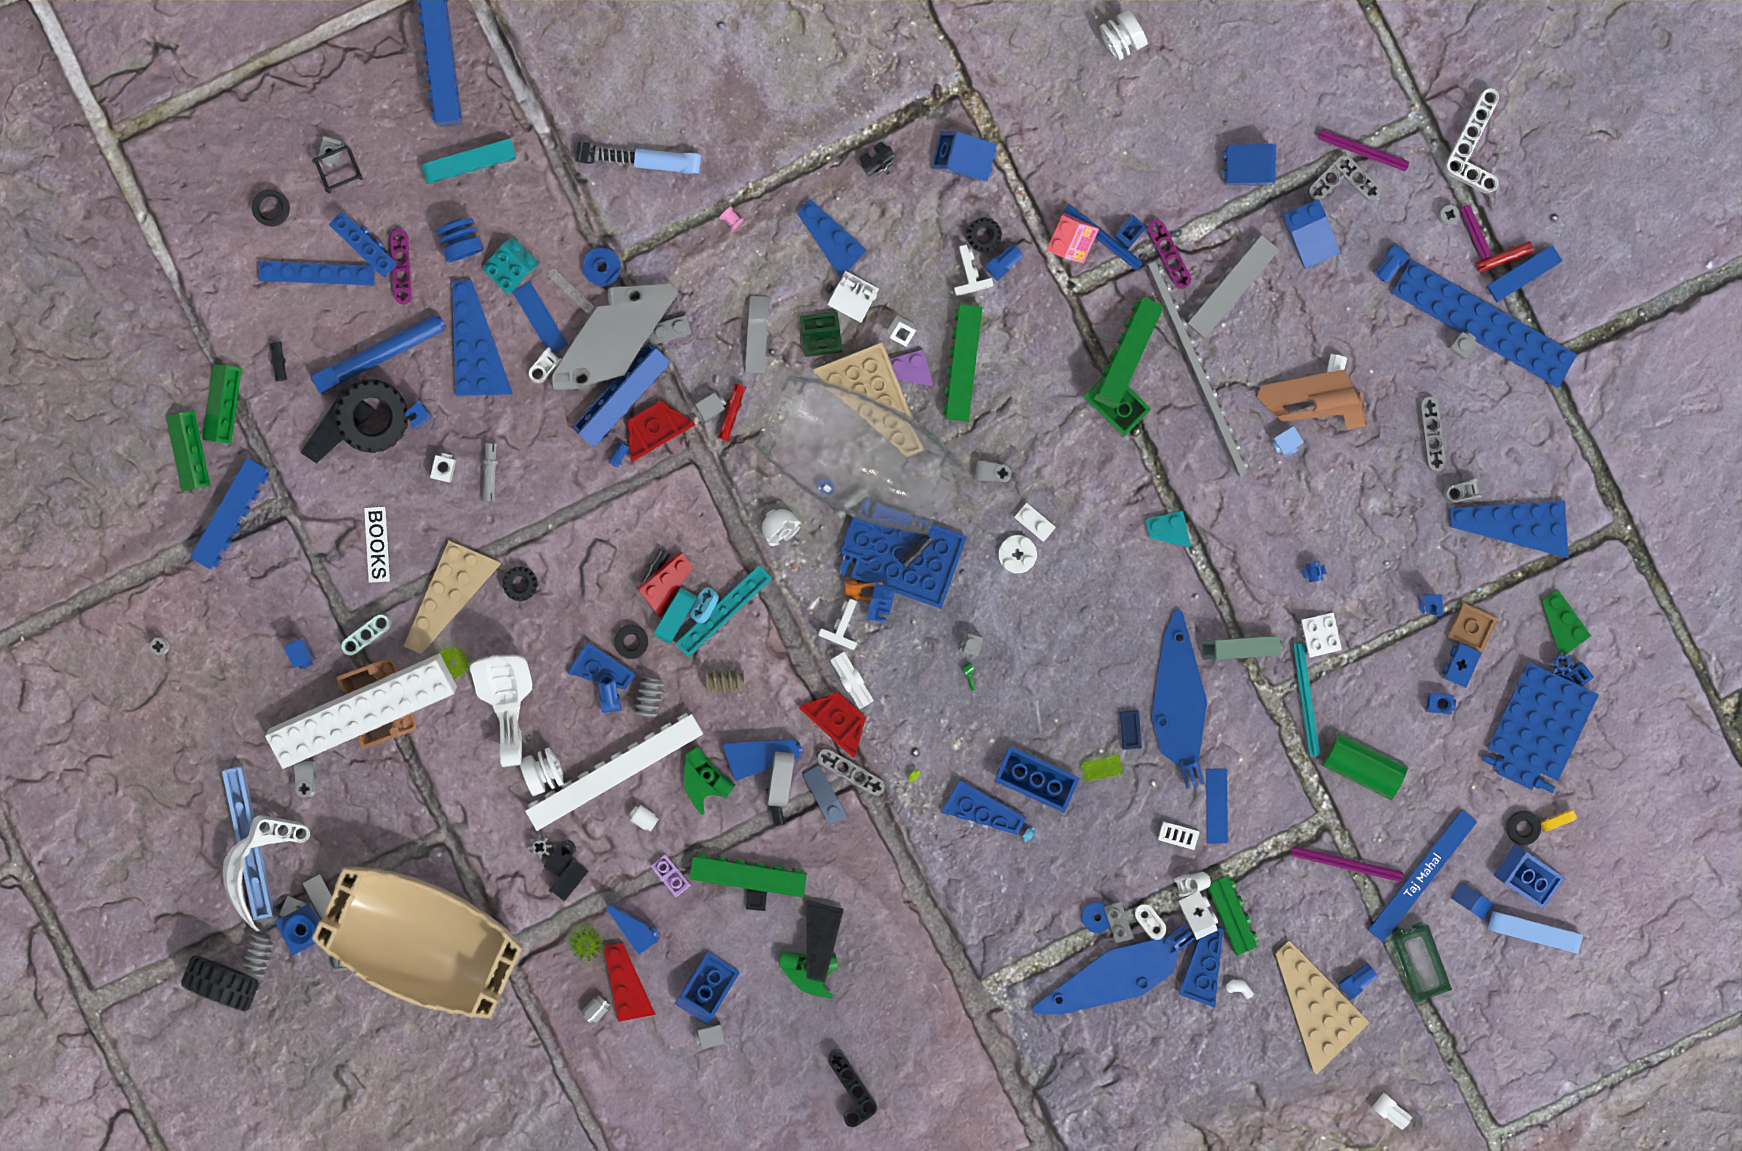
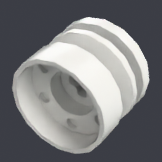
[1099,9,1148,61]
[520,747,564,796]

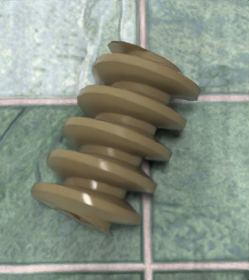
[705,670,744,694]

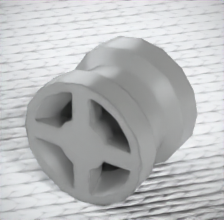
[1438,205,1460,225]

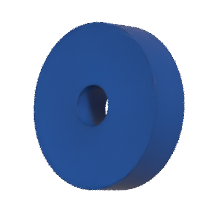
[1082,902,1110,933]

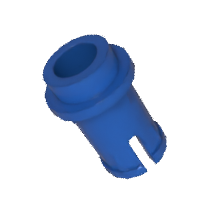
[608,442,629,468]

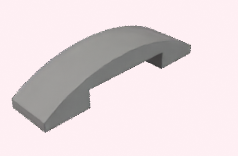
[745,296,770,374]

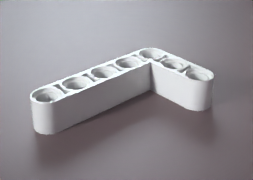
[1444,88,1499,194]

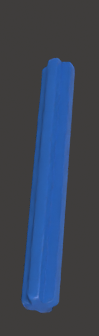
[1063,204,1142,270]

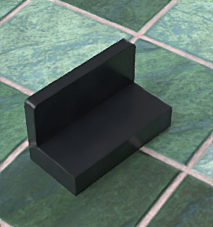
[549,860,589,902]

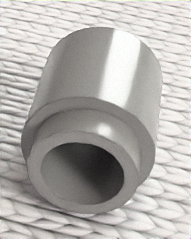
[582,994,610,1023]

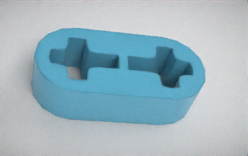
[690,587,719,623]

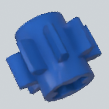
[1302,561,1327,583]
[1549,652,1575,677]

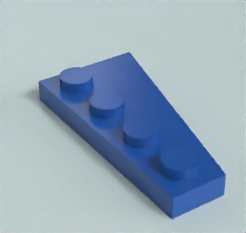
[797,199,867,278]
[941,779,1027,835]
[1179,926,1223,1008]

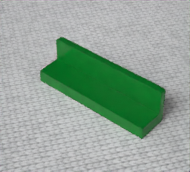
[202,364,242,444]
[166,411,211,492]

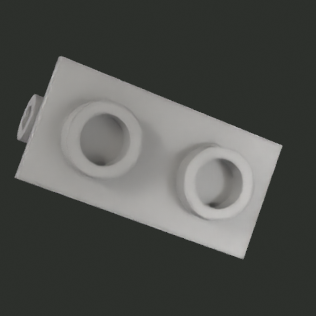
[1104,901,1133,943]

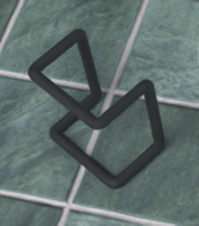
[312,145,363,194]

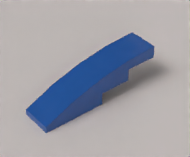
[1486,245,1563,303]

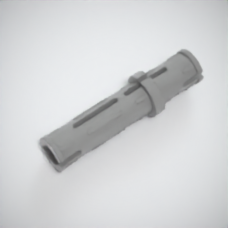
[482,443,498,501]

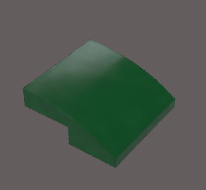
[800,311,843,357]

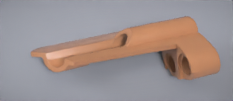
[1257,369,1367,430]

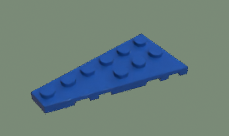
[1449,501,1569,558]

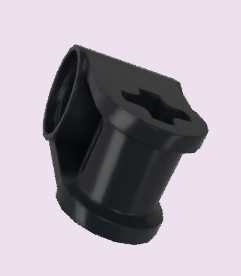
[543,840,576,878]

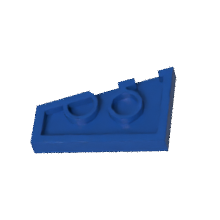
[567,641,636,690]

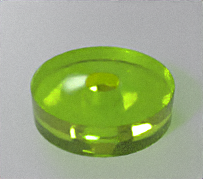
[440,647,469,678]

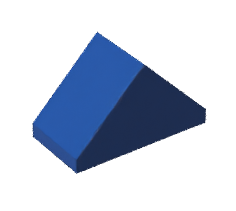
[1113,215,1147,249]
[1451,883,1494,920]

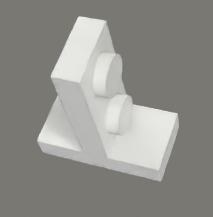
[954,245,993,296]
[818,599,857,650]

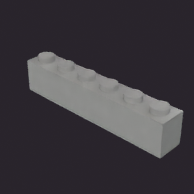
[1187,235,1280,339]

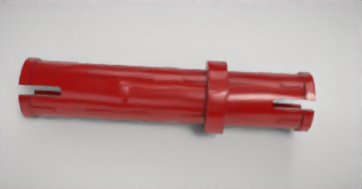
[1476,241,1534,273]
[717,383,746,442]

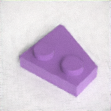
[890,350,933,386]

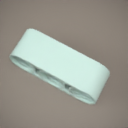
[342,615,392,655]

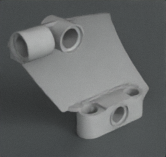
[552,284,679,391]

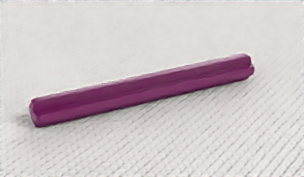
[1318,129,1409,171]

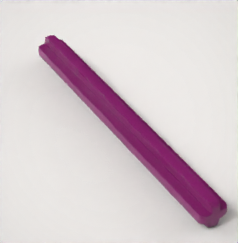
[1291,846,1403,882]

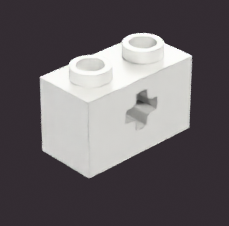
[1179,892,1218,940]

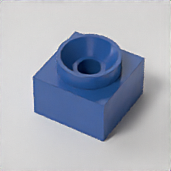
[275,902,321,956]

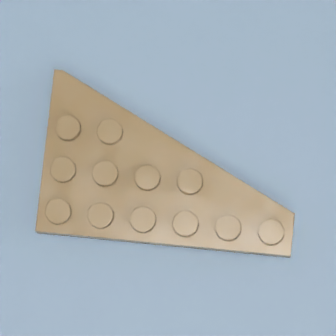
[813,342,925,456]
[1275,940,1370,1075]

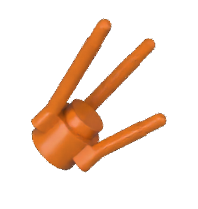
[846,578,883,601]

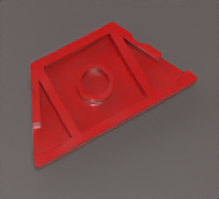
[628,401,696,463]
[799,692,866,758]

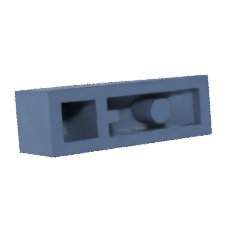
[803,765,847,826]

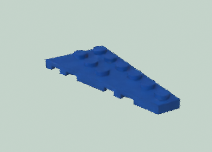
[452,280,514,396]

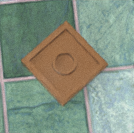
[1447,602,1498,653]

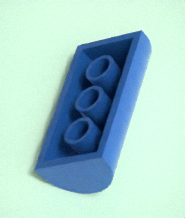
[994,746,1080,813]

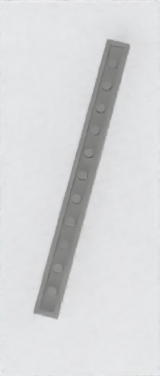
[1147,262,1249,476]

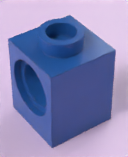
[1426,692,1456,715]

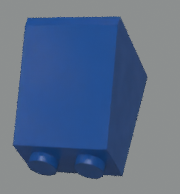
[931,131,997,181]
[1222,144,1276,186]

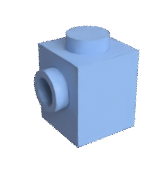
[1272,426,1304,456]

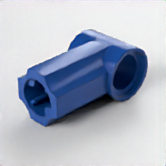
[1374,243,1411,283]
[984,244,1024,281]
[598,675,621,713]
[1338,963,1379,1000]

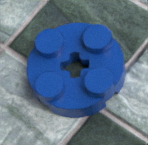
[583,248,621,287]

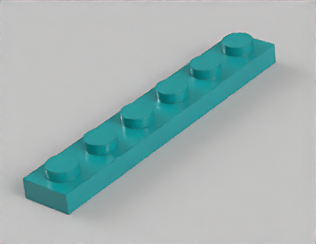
[675,565,772,658]

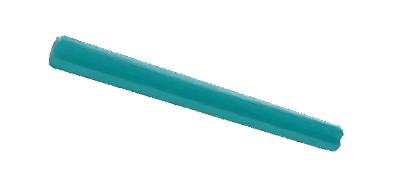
[1293,643,1320,756]

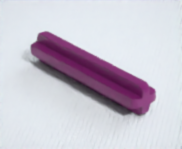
[1460,205,1492,260]

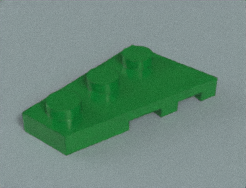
[1541,589,1591,656]

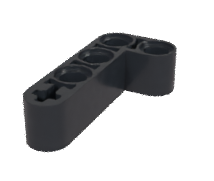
[828,1049,877,1127]

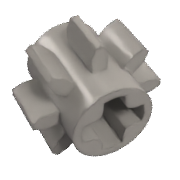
[528,835,552,859]

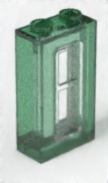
[1390,922,1452,1003]

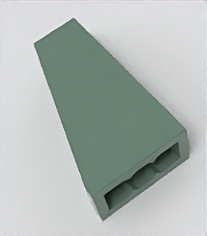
[1201,636,1283,660]

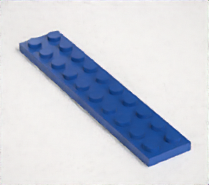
[1391,260,1577,388]

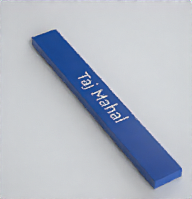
[1368,810,1477,943]

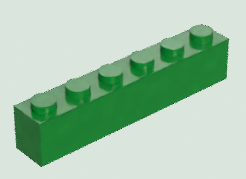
[1094,297,1164,409]
[942,304,983,422]
[690,853,807,898]

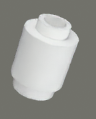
[629,805,659,832]

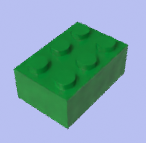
[1082,376,1151,437]

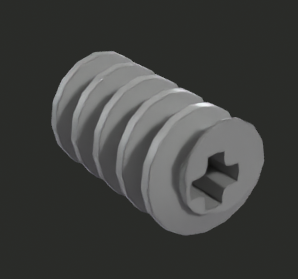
[633,676,665,718]
[242,934,274,977]

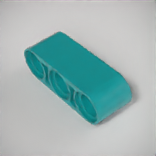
[653,587,698,645]

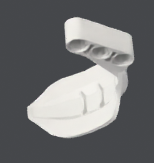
[470,655,532,767]
[223,815,310,931]

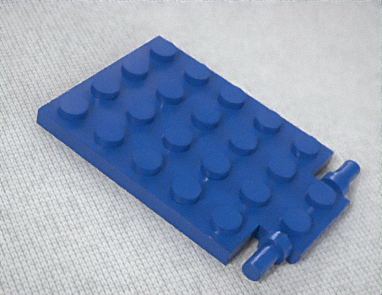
[838,501,967,609]
[1482,662,1599,793]

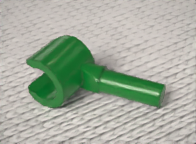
[963,663,976,691]

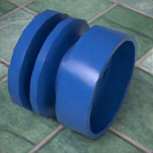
[435,218,484,263]

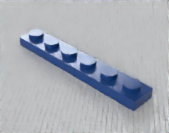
[259,261,375,286]

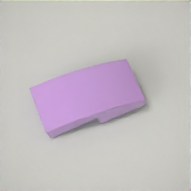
[651,854,691,897]

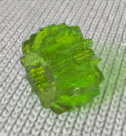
[570,928,603,961]

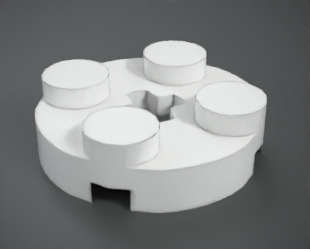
[998,535,1037,573]

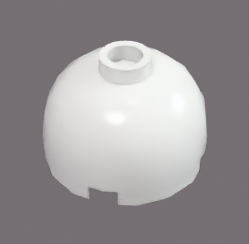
[762,509,801,546]

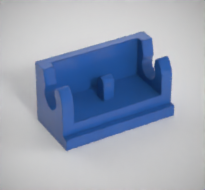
[405,400,433,429]
[866,583,896,622]
[1417,594,1443,616]

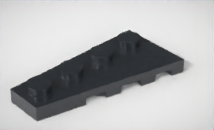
[301,389,375,464]
[806,900,844,983]

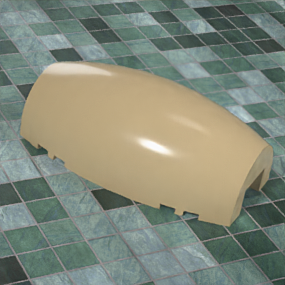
[312,866,523,1018]

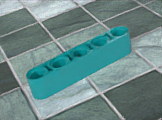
[421,139,517,184]

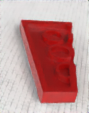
[604,942,656,1022]

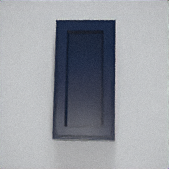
[1119,710,1142,750]

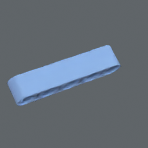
[1488,911,1583,953]

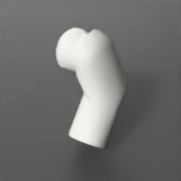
[1226,980,1254,1000]

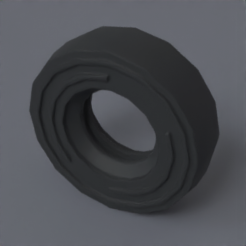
[614,625,648,659]
[1506,811,1541,845]

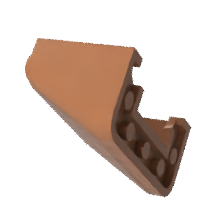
[336,659,416,749]

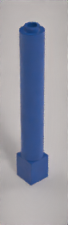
[311,314,446,394]

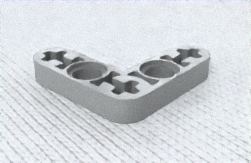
[1308,156,1381,201]

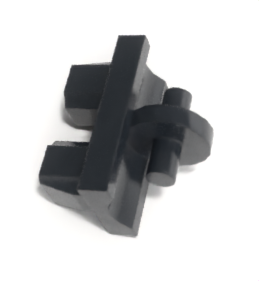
[859,142,896,177]

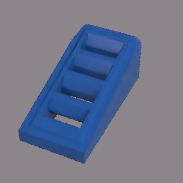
[1563,662,1594,686]

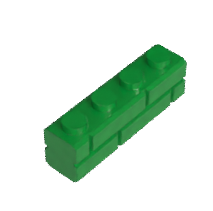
[1208,875,1259,956]

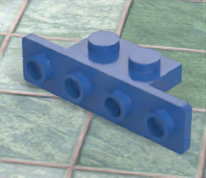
[329,211,397,277]

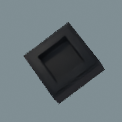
[746,890,767,911]

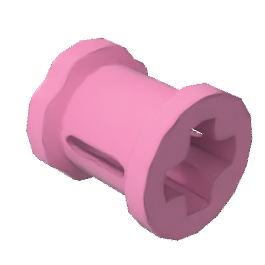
[719,206,744,232]

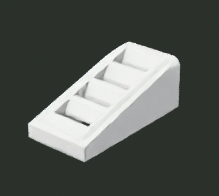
[1157,821,1199,850]

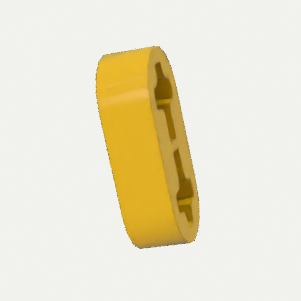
[1540,809,1577,832]

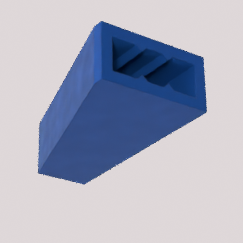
[723,739,803,781]

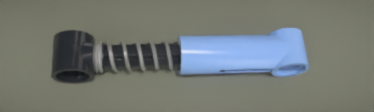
[575,142,701,175]

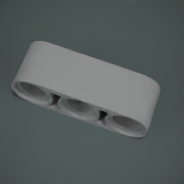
[767,751,794,807]

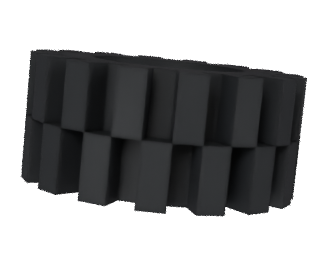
[967,217,1002,253]
[502,567,538,601]

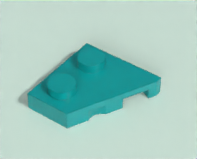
[1145,511,1191,547]

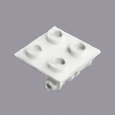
[827,271,879,323]
[1300,612,1342,658]

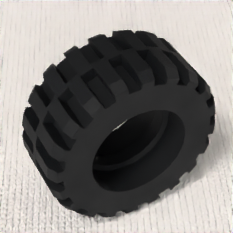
[334,379,409,453]
[181,955,259,1011]

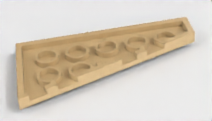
[404,541,502,654]

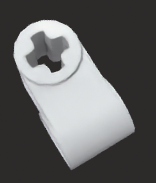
[529,347,562,384]
[1173,872,1211,897]

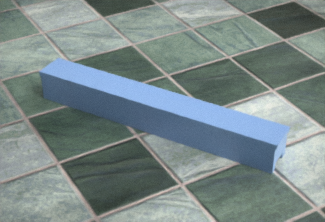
[222,765,275,920]

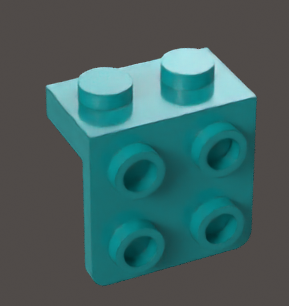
[483,237,540,294]

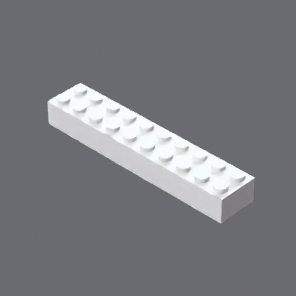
[265,653,457,769]

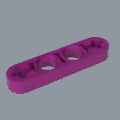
[1148,220,1191,289]
[390,229,412,305]

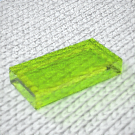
[1082,755,1123,782]

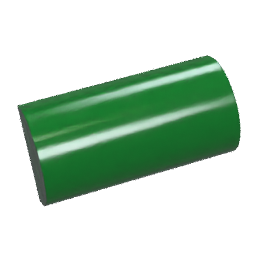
[1322,732,1408,800]

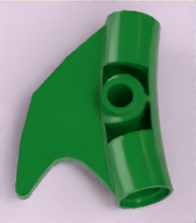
[684,746,735,815]
[778,950,838,999]

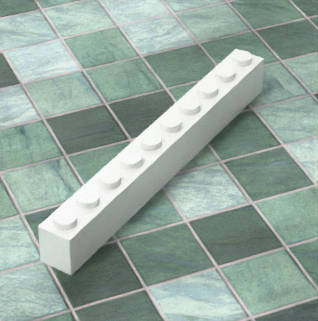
[526,713,704,831]

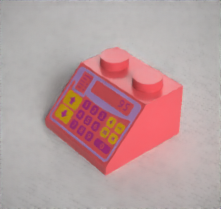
[1047,213,1099,264]

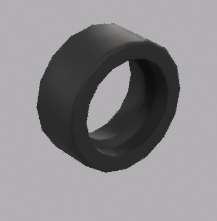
[252,189,290,227]

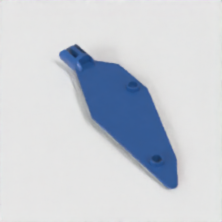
[1152,610,1207,789]
[1033,923,1196,1015]

